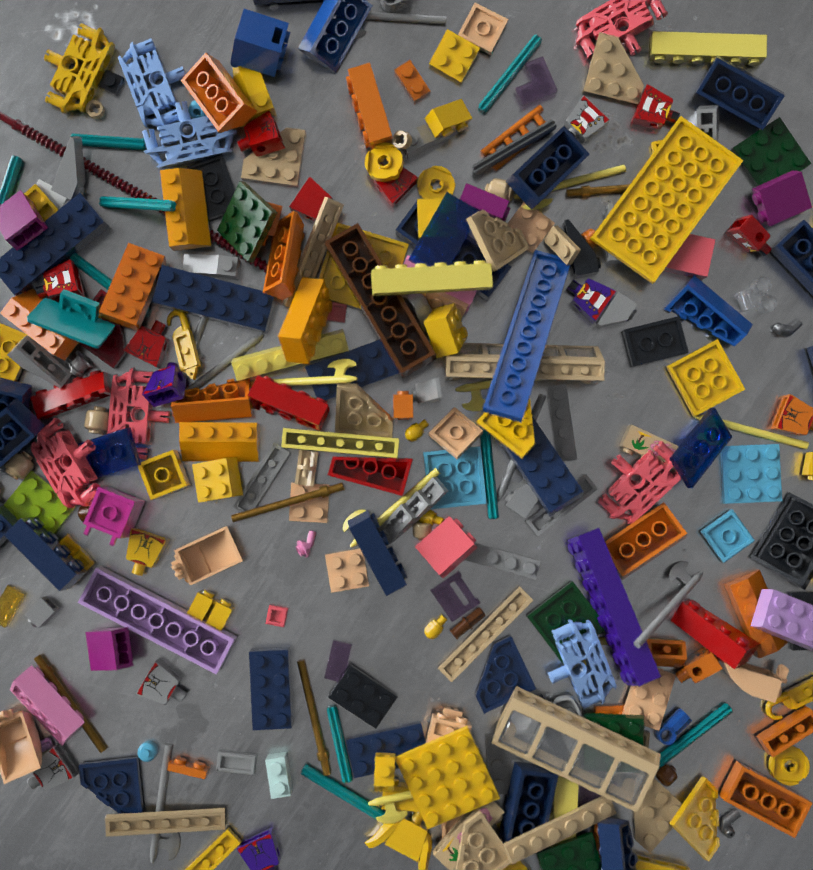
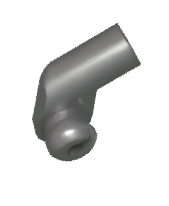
[773,318,803,337]
[721,808,741,838]

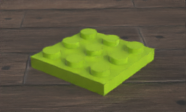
[4,470,78,534]

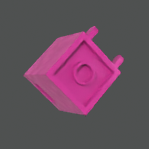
[83,487,145,546]

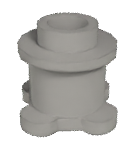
[68,351,94,376]

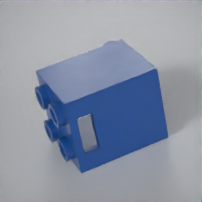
[230,9,290,77]

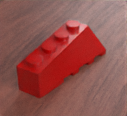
[30,370,112,420]
[247,376,330,431]
[328,457,413,496]

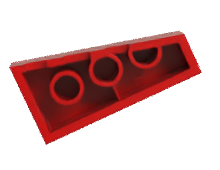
[670,599,760,670]

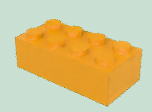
[278,277,333,364]

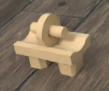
[295,450,319,486]

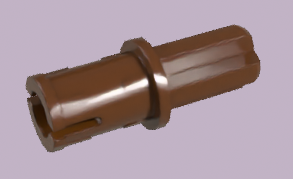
[450,607,485,640]

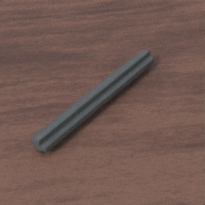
[472,119,557,175]

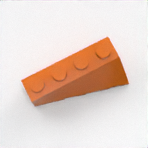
[171,377,253,423]

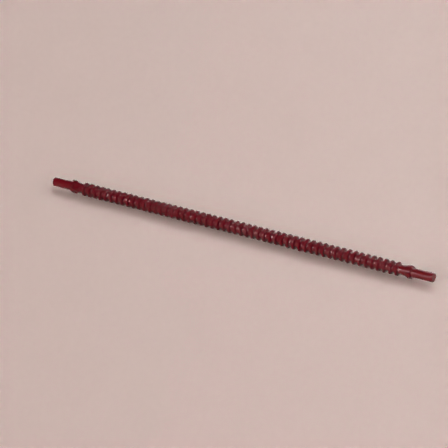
[0,111,268,273]

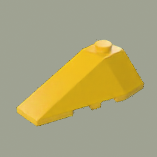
[233,66,276,127]

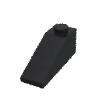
[562,219,601,279]

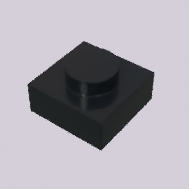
[98,69,125,96]

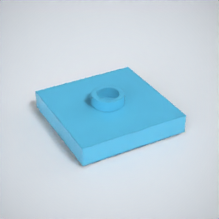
[700,509,755,563]

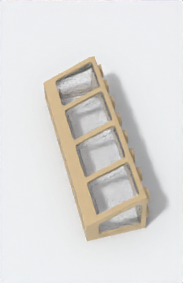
[445,343,605,385]
[491,686,661,812]

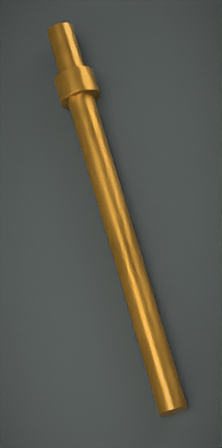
[566,184,630,198]
[231,483,344,523]
[34,655,107,753]
[297,660,331,776]

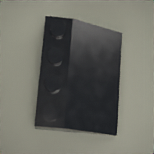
[750,492,813,590]

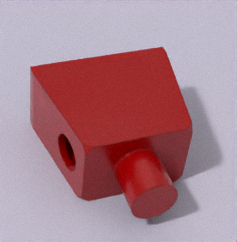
[289,177,332,222]

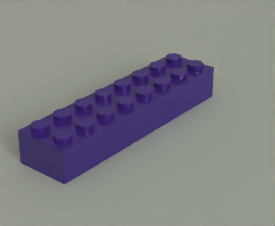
[567,528,661,686]

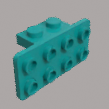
[27,289,115,348]

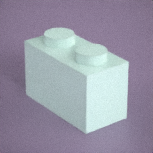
[265,752,293,799]

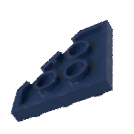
[475,635,536,714]
[79,757,144,814]

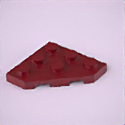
[79,289,126,369]

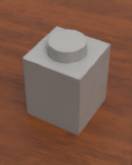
[24,596,60,628]

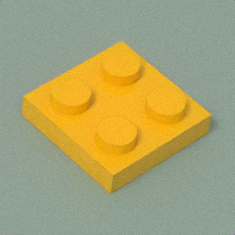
[429,29,481,83]

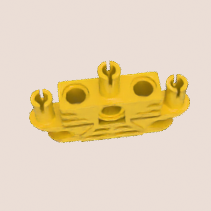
[44,23,115,113]

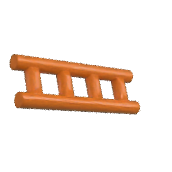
[480,105,546,171]

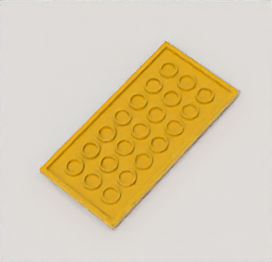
[590,116,743,284]

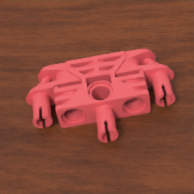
[576,0,668,59]
[107,367,170,462]
[30,418,101,508]
[597,441,686,524]

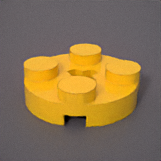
[365,143,404,182]
[417,166,455,199]
[769,745,810,786]

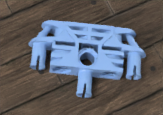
[118,38,186,128]
[142,101,237,169]
[547,619,617,709]

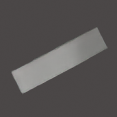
[379,477,448,544]

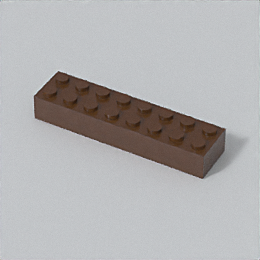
[324,223,436,379]

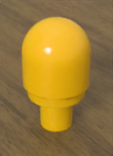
[405,419,429,442]
[419,510,444,526]
[424,615,448,639]

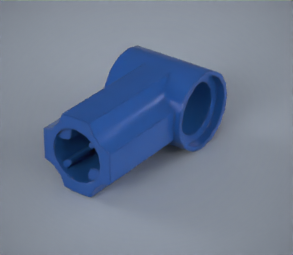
[654,708,692,745]

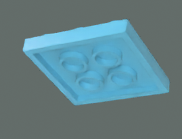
[720,444,782,504]
[423,446,487,509]

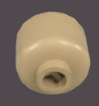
[485,178,514,202]
[84,406,109,435]
[4,451,34,480]

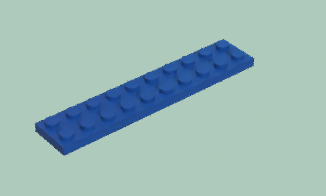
[482,250,570,423]

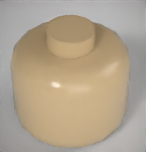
[413,520,432,541]

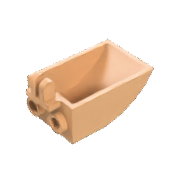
[171,526,243,586]
[717,657,789,703]
[426,707,472,743]
[0,709,42,784]

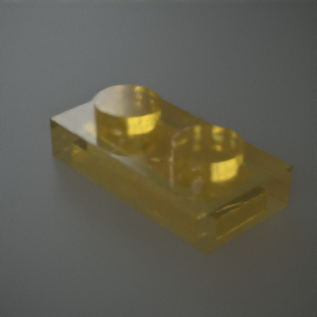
[0,584,26,628]

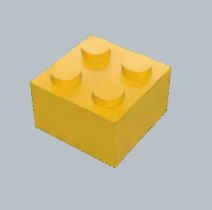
[424,303,468,358]
[137,450,191,500]
[192,457,243,503]

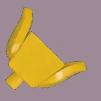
[364,812,432,870]

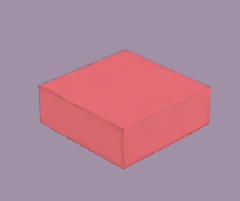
[327,302,347,323]
[265,604,288,627]

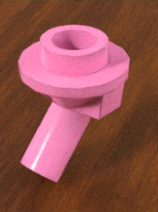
[295,531,316,558]

